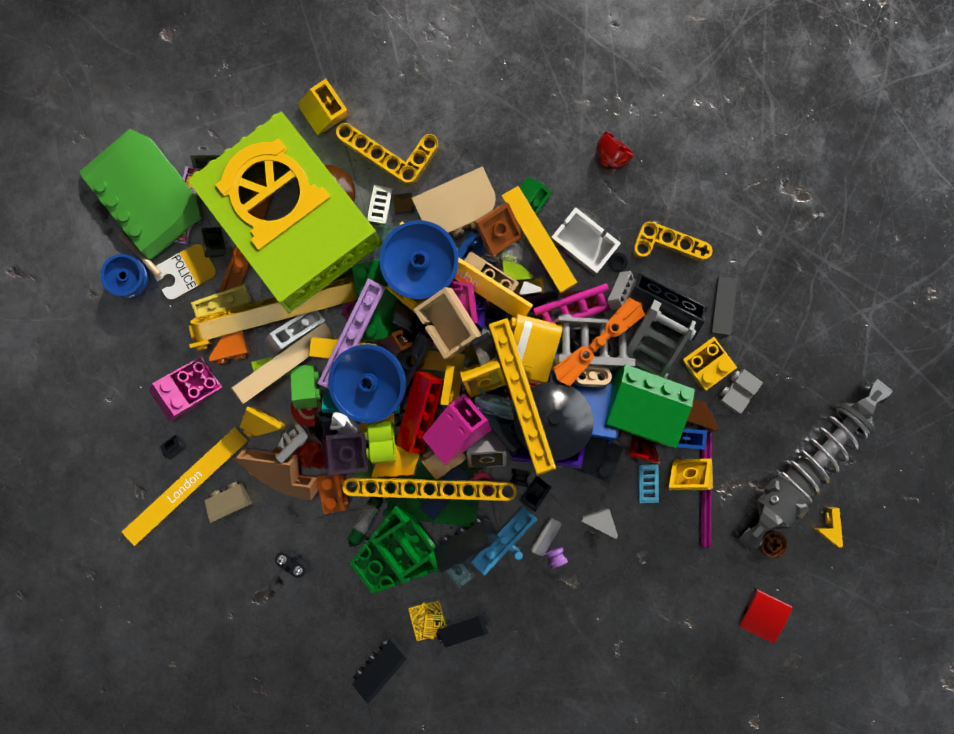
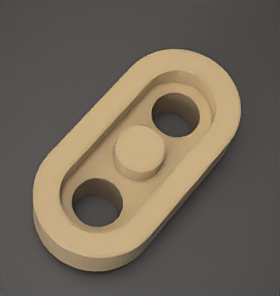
[574,366,612,387]

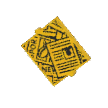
[408,600,445,641]

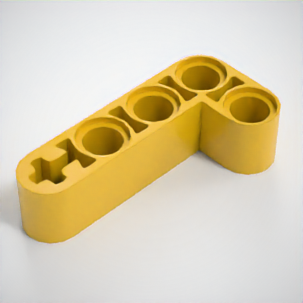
[632,222,713,262]

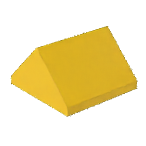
[459,357,507,399]
[669,459,713,490]

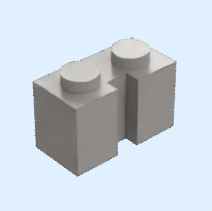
[719,369,763,414]

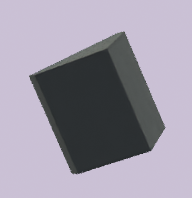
[160,435,186,460]

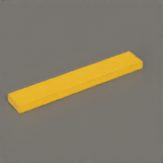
[502,186,577,294]

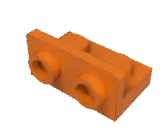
[317,472,349,514]

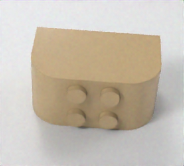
[412,166,496,239]

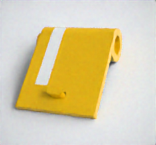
[502,314,562,382]

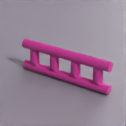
[533,283,611,323]

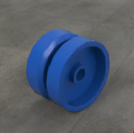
[100,254,149,299]

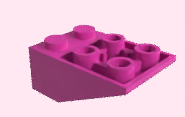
[149,356,222,422]
[422,393,492,466]

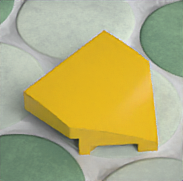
[441,365,462,405]

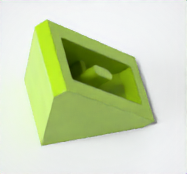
[502,251,534,281]

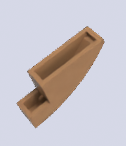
[236,448,319,501]

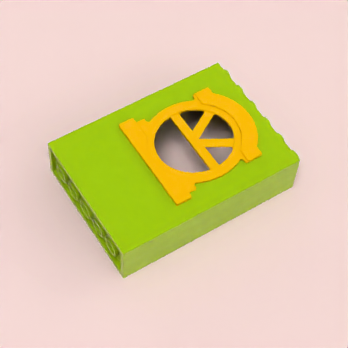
[187,111,383,314]

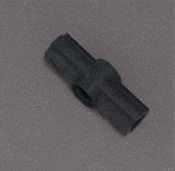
[401,331,433,390]

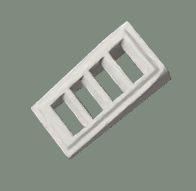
[367,185,393,226]

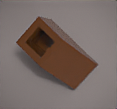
[686,399,719,433]

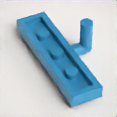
[471,506,538,576]

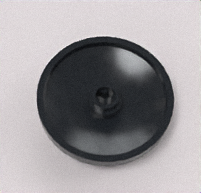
[513,382,594,462]

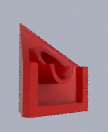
[626,434,662,465]

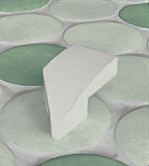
[330,412,360,436]

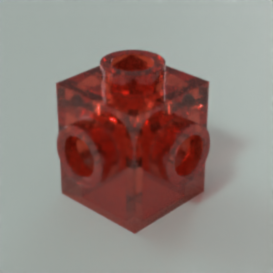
[295,440,329,470]

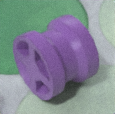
[545,547,568,569]

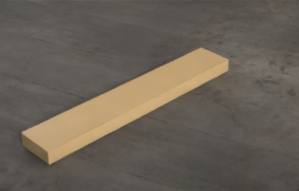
[231,322,335,404]

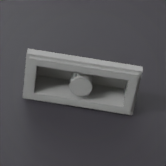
[531,517,562,556]

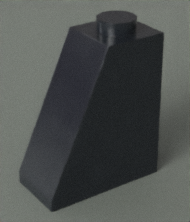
[436,610,489,648]

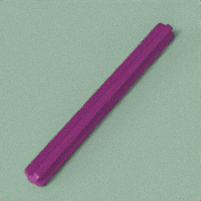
[700,433,712,548]

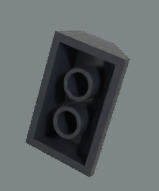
[434,517,499,573]
[352,637,409,704]

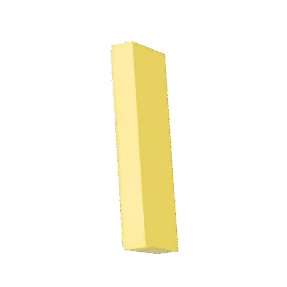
[191,284,252,317]

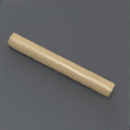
[118,232,162,278]

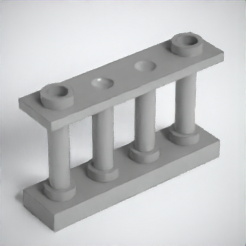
[626,300,696,379]
[554,314,635,370]

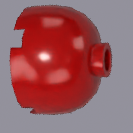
[596,131,634,168]

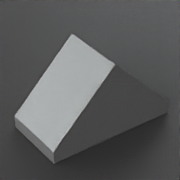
[580,508,618,539]

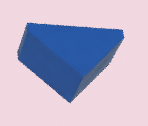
[677,429,707,450]

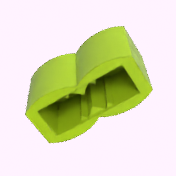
[365,421,397,464]

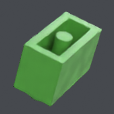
[291,364,321,410]

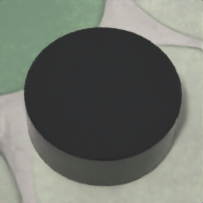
[608,252,628,272]

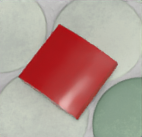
[739,589,792,644]

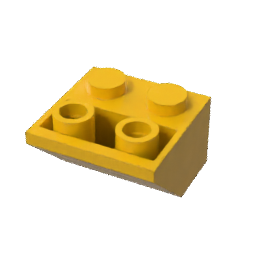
[297,79,349,136]
[683,337,737,391]

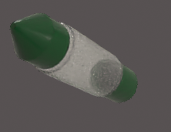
[347,497,383,547]

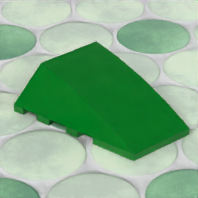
[350,506,440,594]

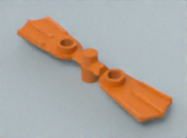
[553,297,645,386]

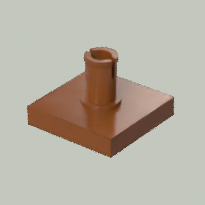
[474,202,524,256]

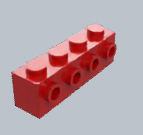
[396,371,444,453]

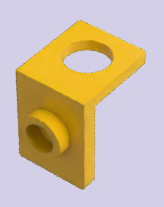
[189,325,213,351]

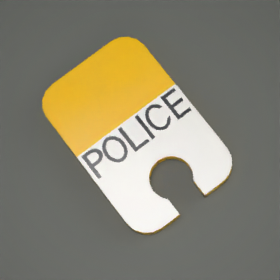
[154,244,216,300]

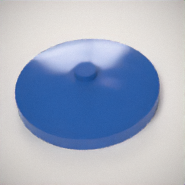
[380,220,459,300]
[328,344,406,423]

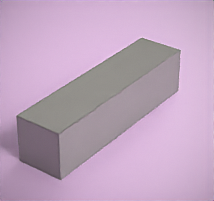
[608,271,635,310]

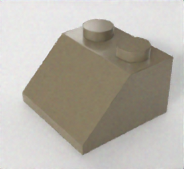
[205,482,253,523]

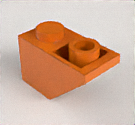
[209,330,251,365]

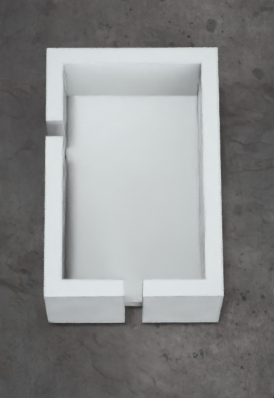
[551,207,621,276]

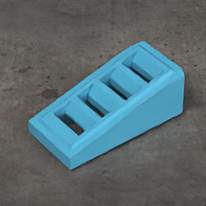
[638,464,659,503]

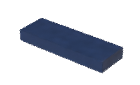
[419,465,471,520]

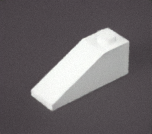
[264,310,326,356]

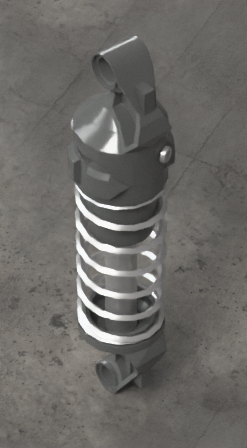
[738,379,893,553]

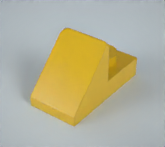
[814,507,843,547]

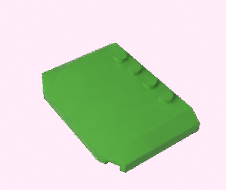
[80,129,202,260]

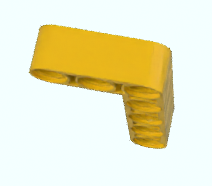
[336,123,438,186]

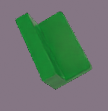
[520,177,552,215]

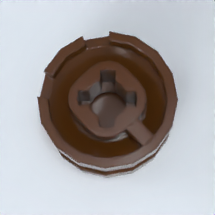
[758,530,788,558]

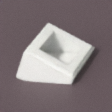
[519,281,542,296]

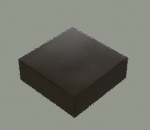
[393,193,414,215]

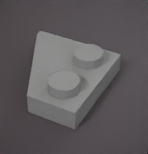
[276,419,308,463]

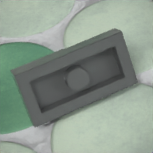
[190,146,226,168]

